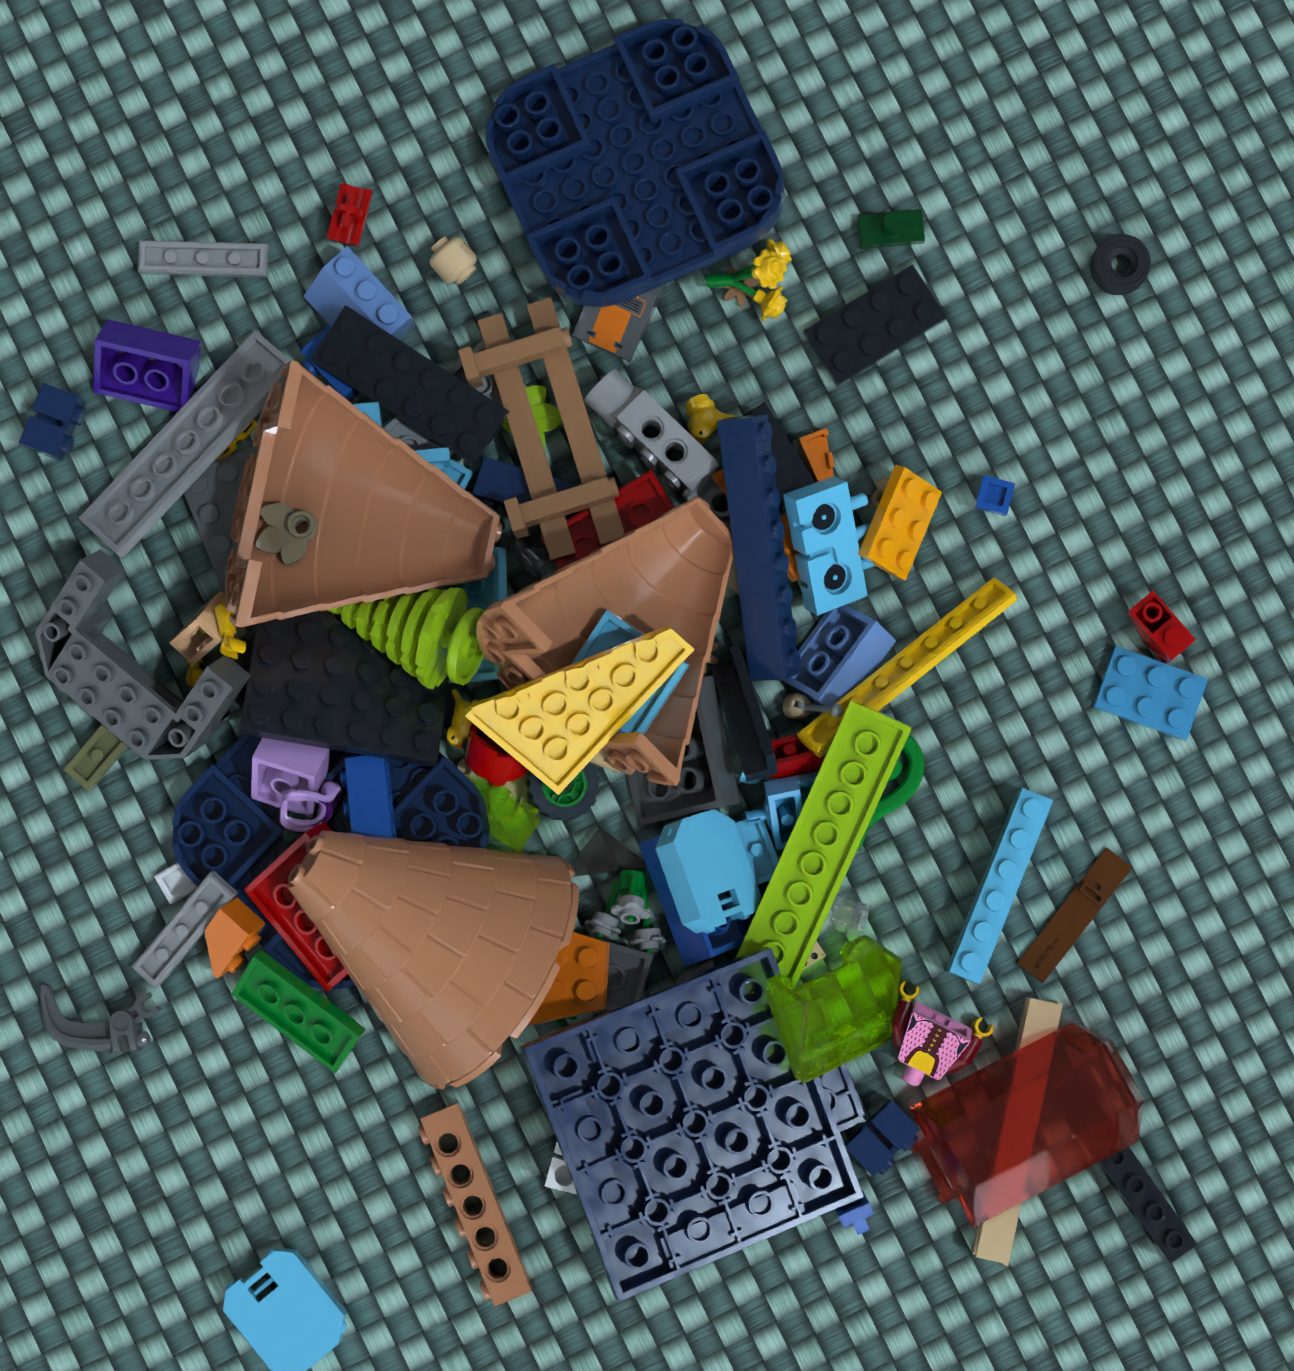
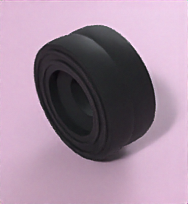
[1090,234,1151,295]

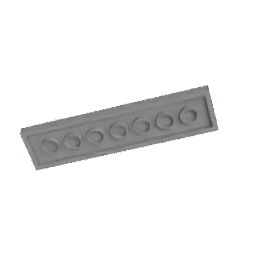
[79,330,290,559]

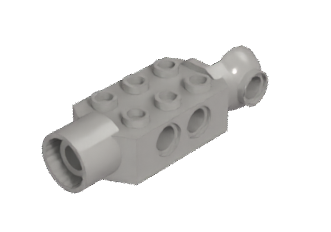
[585,369,731,528]

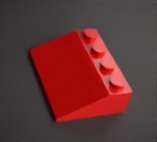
[244,821,349,992]

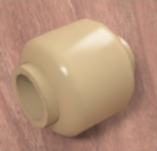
[429,236,477,285]

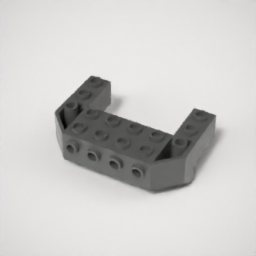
[35,549,251,760]

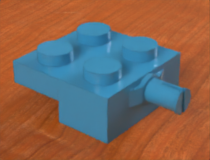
[745,771,819,850]

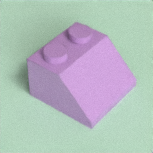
[251,738,329,818]

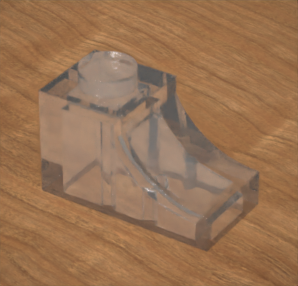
[822,896,871,938]

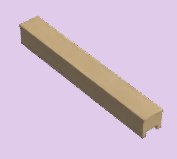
[972,997,1063,1266]

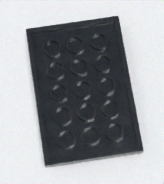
[238,616,449,767]

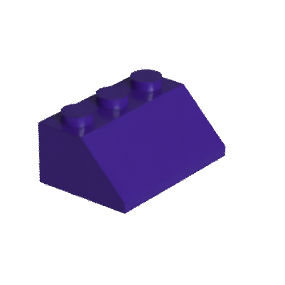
[93,319,201,412]

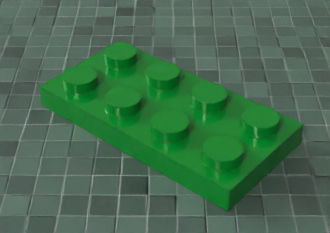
[231,949,366,1073]

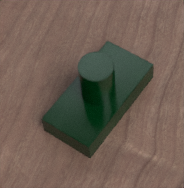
[857,209,925,250]

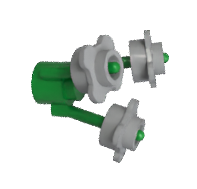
[585,870,666,953]

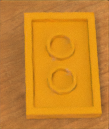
[858,465,942,581]

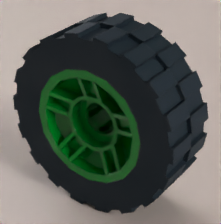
[525,762,600,820]

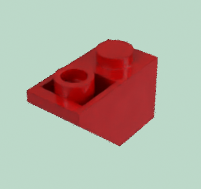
[1128,590,1196,664]

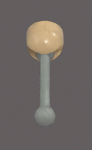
[783,693,844,719]

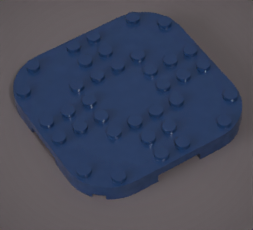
[485,19,785,307]
[172,734,491,989]

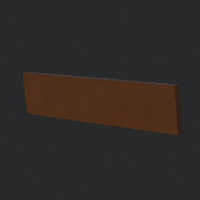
[1017,847,1133,983]

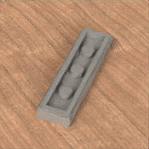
[138,240,269,278]
[132,871,238,989]

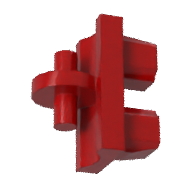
[327,183,373,247]

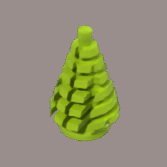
[327,588,485,689]

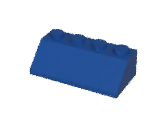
[638,834,749,967]

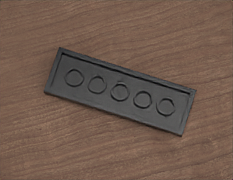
[311,305,510,466]

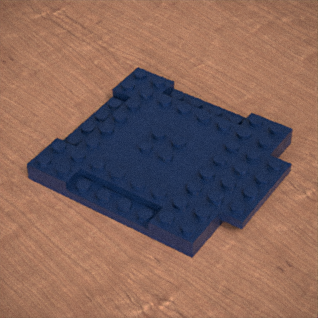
[520,947,867,1302]

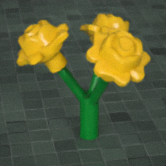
[706,238,792,322]

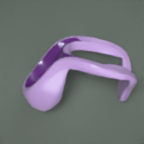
[280,781,342,832]

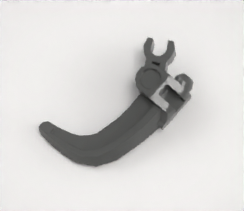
[40,984,162,1054]

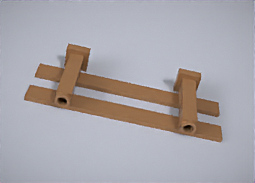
[458,297,625,562]

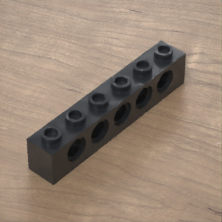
[1048,1076,1198,1264]

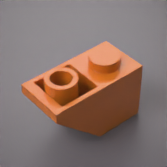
[204,897,266,979]

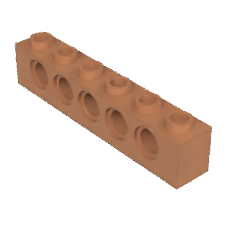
[418,1102,533,1307]

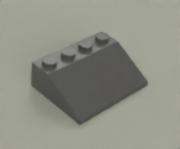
[627,676,741,826]

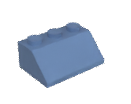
[303,246,415,339]
[782,605,896,707]

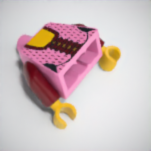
[891,981,994,1086]

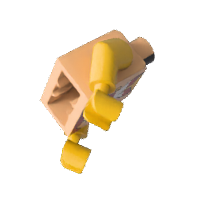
[170,591,246,687]

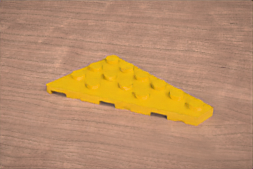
[463,625,694,795]

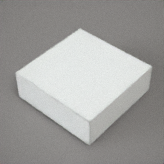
[154,862,197,904]

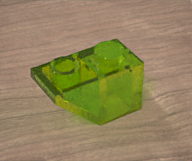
[482,783,542,853]

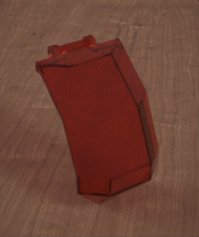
[910,1022,1145,1227]

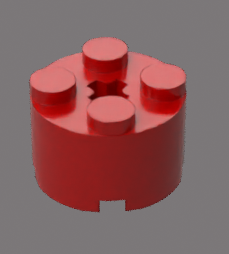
[464,723,528,787]

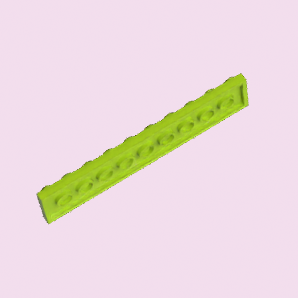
[736,700,912,998]

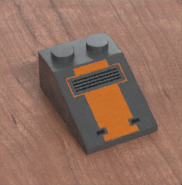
[572,283,667,363]

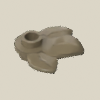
[255,503,318,565]

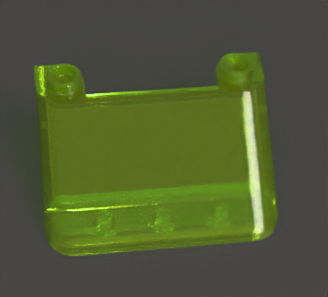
[766,935,902,1083]

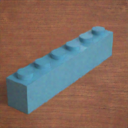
[945,788,1053,984]

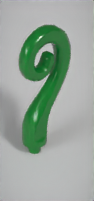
[857,735,925,851]

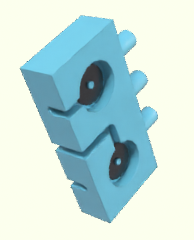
[783,476,876,616]

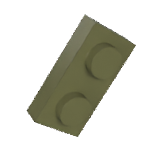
[64,724,129,791]

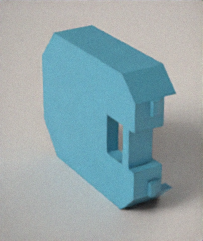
[655,809,761,934]
[223,1247,347,1371]

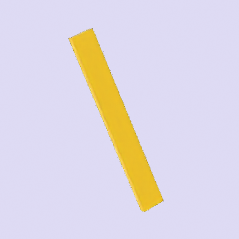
[797,577,1017,758]

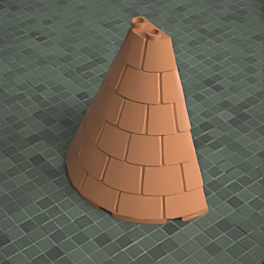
[225,360,502,627]
[476,497,734,786]
[288,830,579,1090]

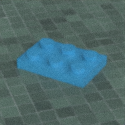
[1093,646,1208,741]

